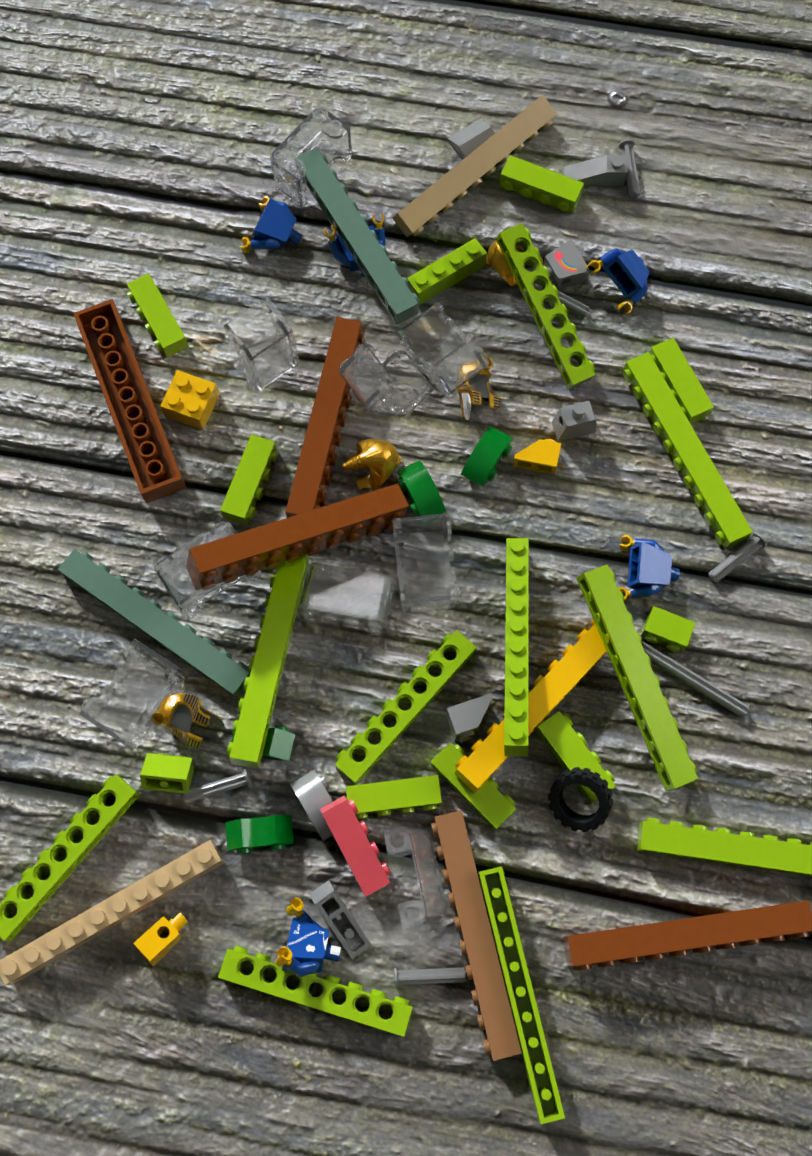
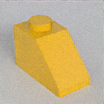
[513,439,561,475]

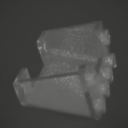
[297,563,397,635]
[383,828,447,931]

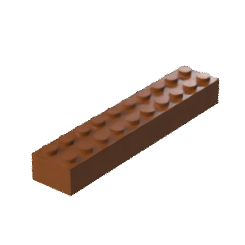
[73,299,186,503]
[285,317,366,518]
[186,483,409,591]
[562,900,812,971]

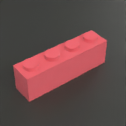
[320,796,391,897]

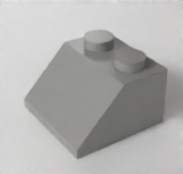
[446,694,492,743]

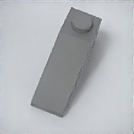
[564,155,627,187]
[309,880,372,959]

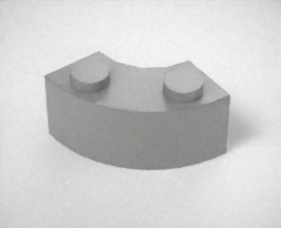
[290,770,333,841]

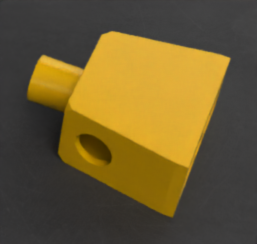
[133,912,188,967]

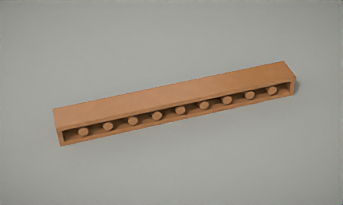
[431,810,522,1061]

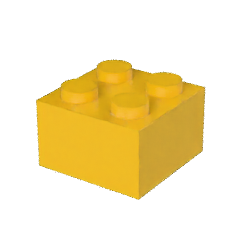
[160,370,220,430]

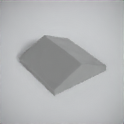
[448,119,495,159]

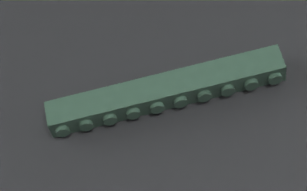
[295,147,420,325]
[58,549,250,699]

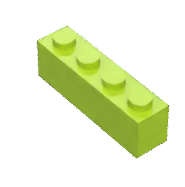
[499,155,584,213]
[407,238,487,306]
[127,273,189,358]
[649,337,714,424]
[220,434,279,525]
[535,711,616,805]
[430,742,516,831]
[346,775,442,820]

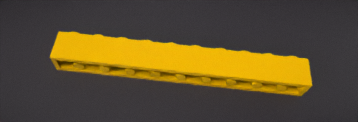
[455,620,607,793]

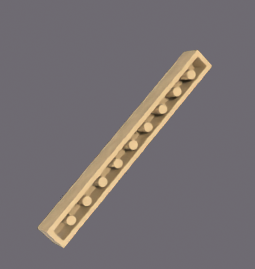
[392,95,557,237]
[0,840,225,985]

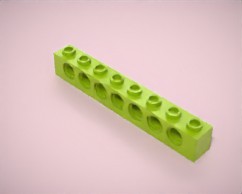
[496,223,595,390]
[335,630,477,785]
[0,774,141,942]
[218,945,413,1037]

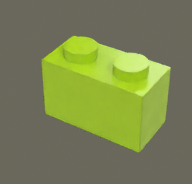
[641,606,696,652]
[140,753,194,794]

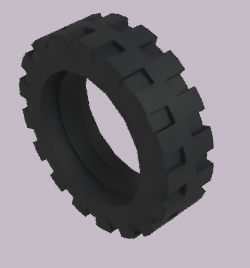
[548,767,613,832]

